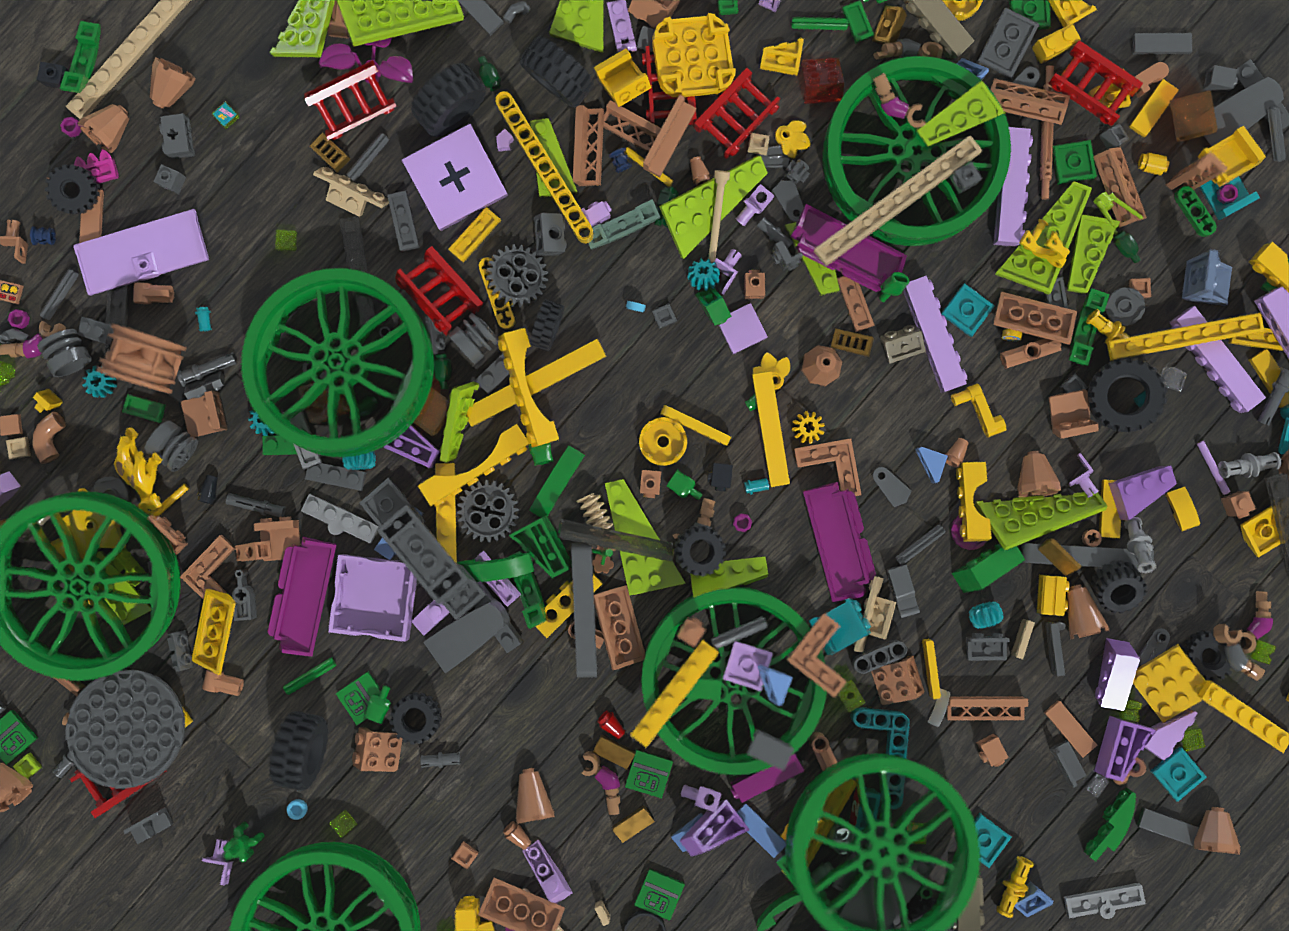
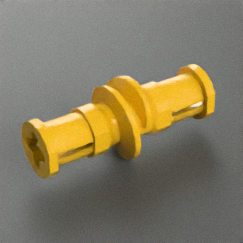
[1086,309,1133,358]
[996,856,1034,918]

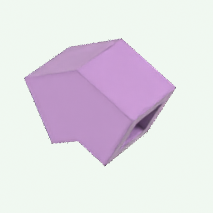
[496,129,514,151]

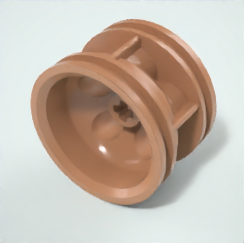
[96,324,187,394]

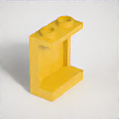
[594,48,651,107]
[1197,126,1266,187]

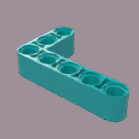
[850,707,909,809]

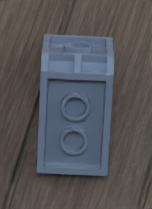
[1182,250,1232,306]

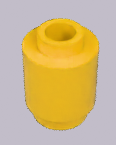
[1138,152,1169,175]

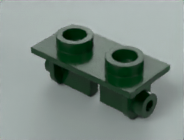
[654,187,679,229]

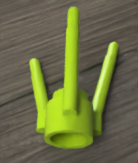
[1093,192,1143,235]

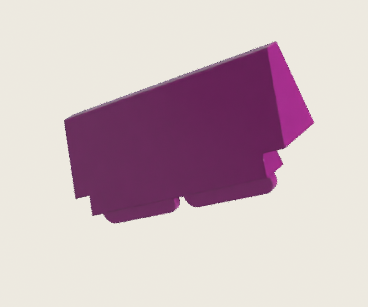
[790,204,907,292]
[803,482,876,602]
[268,537,336,657]

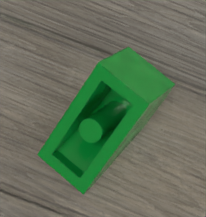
[695,287,732,326]

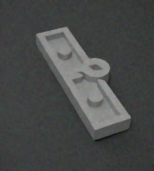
[301,494,379,543]
[1064,883,1146,919]

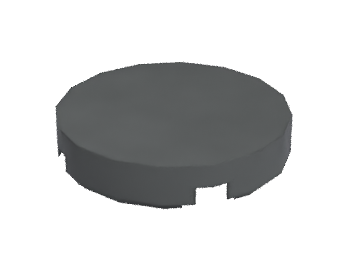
[1105,287,1145,325]
[91,477,131,502]

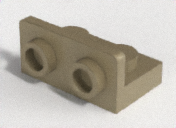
[880,325,926,363]

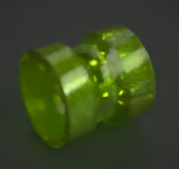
[1250,640,1276,665]
[1119,699,1142,722]

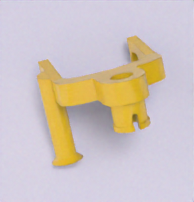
[1019,219,1070,268]

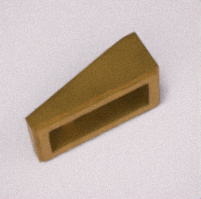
[310,133,350,173]
[831,329,874,357]

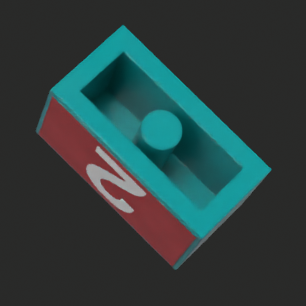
[849,786,881,831]

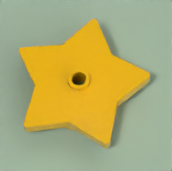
[63,488,126,560]

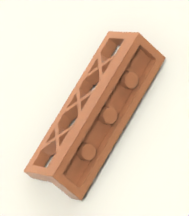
[991,79,1070,125]
[643,95,696,177]
[603,100,662,152]
[573,105,604,186]
[1093,147,1147,228]
[1166,152,1228,190]
[946,696,1028,720]

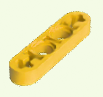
[479,257,515,329]
[660,405,731,446]

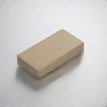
[1011,619,1035,659]

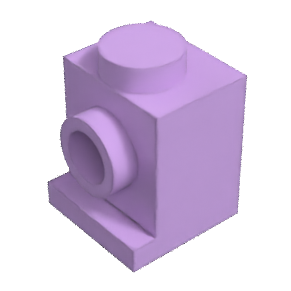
[581,201,612,227]

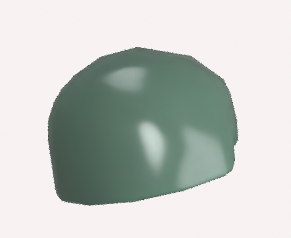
[828,823,854,854]

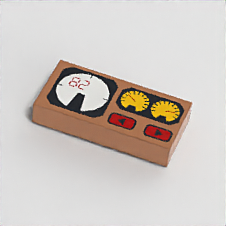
[0,280,23,304]

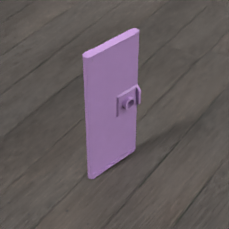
[73,209,209,296]

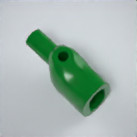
[879,272,910,302]
[528,443,554,466]
[666,470,703,500]
[363,685,391,723]

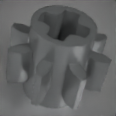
[786,159,810,184]

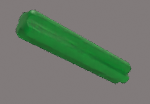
[792,17,848,30]
[283,658,336,695]

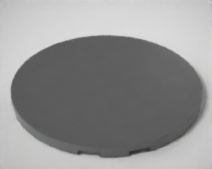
[65,670,185,789]

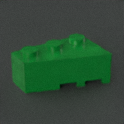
[509,516,572,578]
[952,542,1025,593]

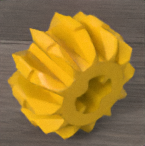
[792,411,825,444]

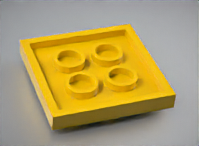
[1133,644,1206,723]

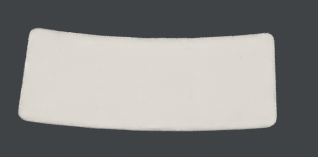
[928,688,950,727]

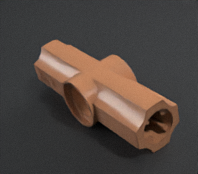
[1000,338,1061,369]

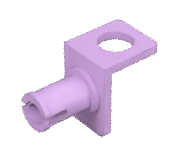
[735,185,774,226]
[714,249,741,294]
[1069,453,1099,498]
[681,785,721,812]
[202,839,233,885]

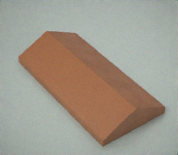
[993,292,1077,345]
[594,585,645,670]
[478,878,565,931]

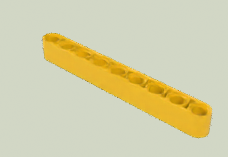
[496,91,594,243]

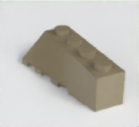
[903,0,974,59]
[952,874,984,931]

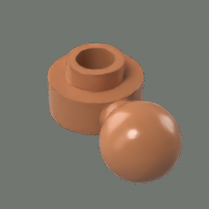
[1113,757,1146,785]

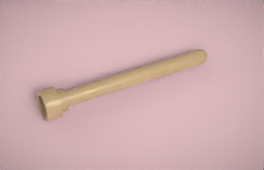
[708,170,730,263]

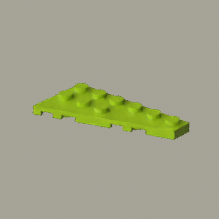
[270,0,335,57]
[336,0,464,47]
[549,0,603,53]
[659,155,767,259]
[995,181,1092,295]
[605,479,685,596]
[975,492,1107,550]

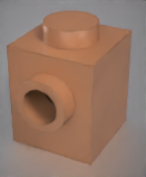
[744,270,765,299]
[640,470,661,498]
[1221,491,1255,519]
[677,617,705,647]
[976,734,1009,767]

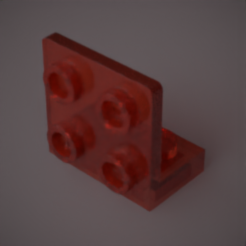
[801,58,844,104]

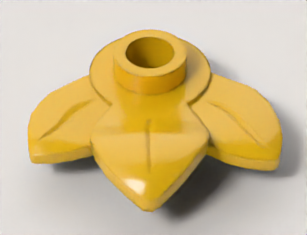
[775,121,811,158]
[753,353,790,390]

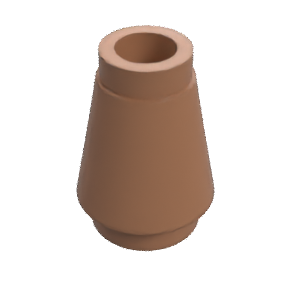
[690,157,711,186]
[945,438,969,468]
[503,821,531,850]

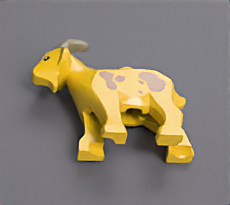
[114,427,162,514]

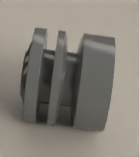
[448,313,498,364]
[37,329,92,377]
[144,420,198,472]

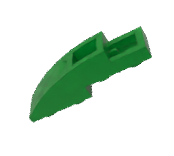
[1084,788,1136,862]

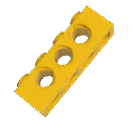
[535,573,603,638]

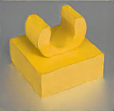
[33,389,63,413]

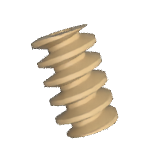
[577,493,613,535]

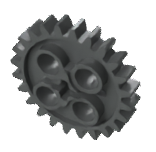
[486,244,548,307]
[457,480,520,542]

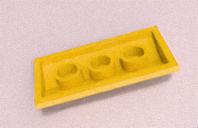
[1241,495,1289,557]
[192,589,236,675]

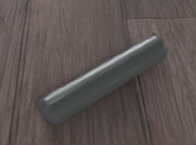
[1267,106,1286,162]
[346,133,389,181]
[40,269,79,320]
[895,525,946,565]
[711,617,767,649]

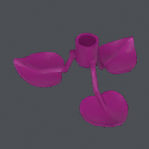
[320,38,413,84]

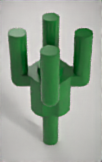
[223,822,264,862]

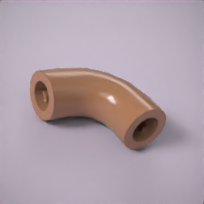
[32,411,66,464]

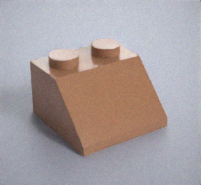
[628,0,681,29]

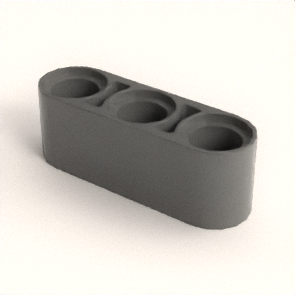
[851,639,907,674]

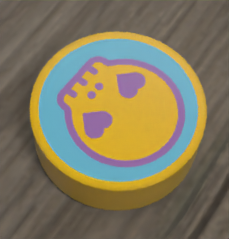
[1002,329,1022,341]

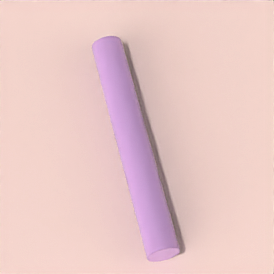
[1196,440,1231,495]

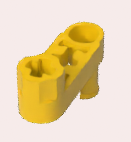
[951,383,1006,437]

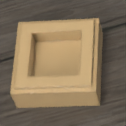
[748,133,770,155]
[6,437,31,459]
[595,900,610,926]

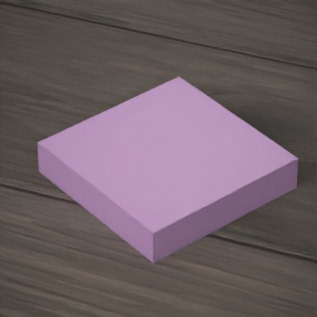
[719,303,768,354]
[723,641,773,691]

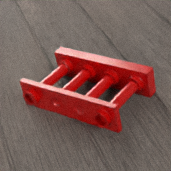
[1048,40,1143,126]
[642,46,697,125]
[304,60,397,140]
[694,68,780,159]
[395,246,483,336]
[70,769,166,818]

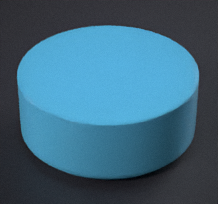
[626,301,646,312]
[287,799,308,820]

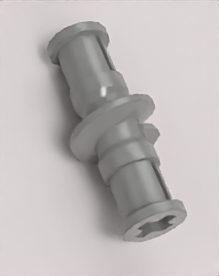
[1218,452,1281,478]
[1124,517,1156,573]

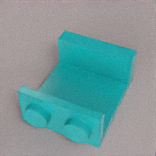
[1200,171,1260,220]
[809,598,872,655]

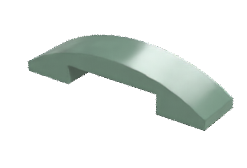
[583,199,660,249]

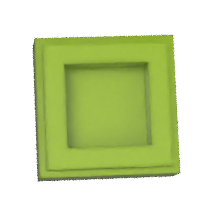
[13,752,42,779]

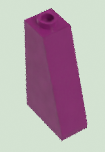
[730,754,804,803]

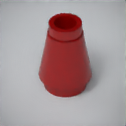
[597,710,626,739]

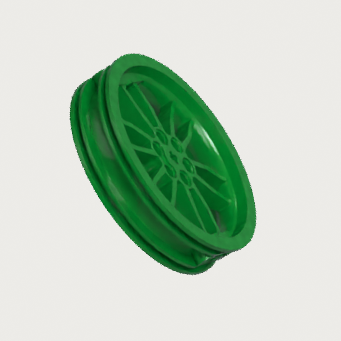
[823,56,1011,246]
[241,268,434,457]
[0,491,181,680]
[642,586,827,775]
[786,753,980,931]
[229,842,421,931]

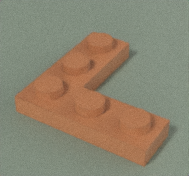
[794,439,861,496]
[180,535,235,600]
[787,613,847,697]

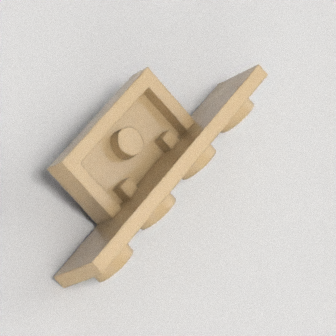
[313,167,389,217]
[853,576,896,652]

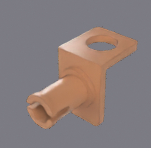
[0,220,28,264]

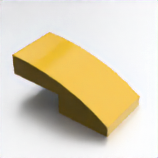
[1165,487,1200,532]

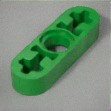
[1174,186,1216,237]

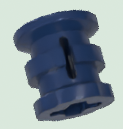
[608,148,632,173]
[30,226,56,245]

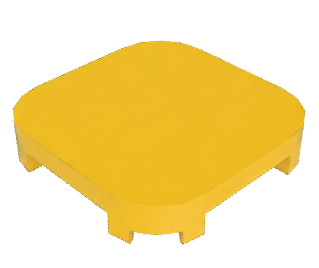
[652,13,736,97]

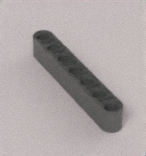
[572,542,597,678]
[1021,543,1154,569]

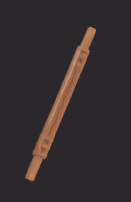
[1040,66,1055,200]

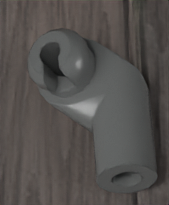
[503,1,530,23]
[0,328,31,344]

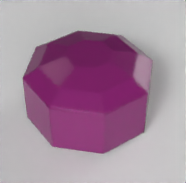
[60,117,82,137]
[1217,184,1238,204]
[8,309,30,329]
[733,513,752,532]

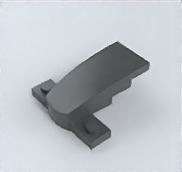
[1193,59,1289,147]
[423,582,524,673]

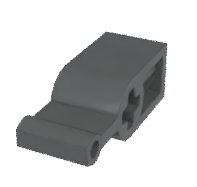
[885,564,920,618]
[232,569,257,621]

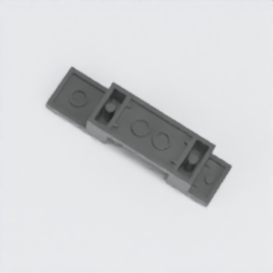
[359,478,487,620]

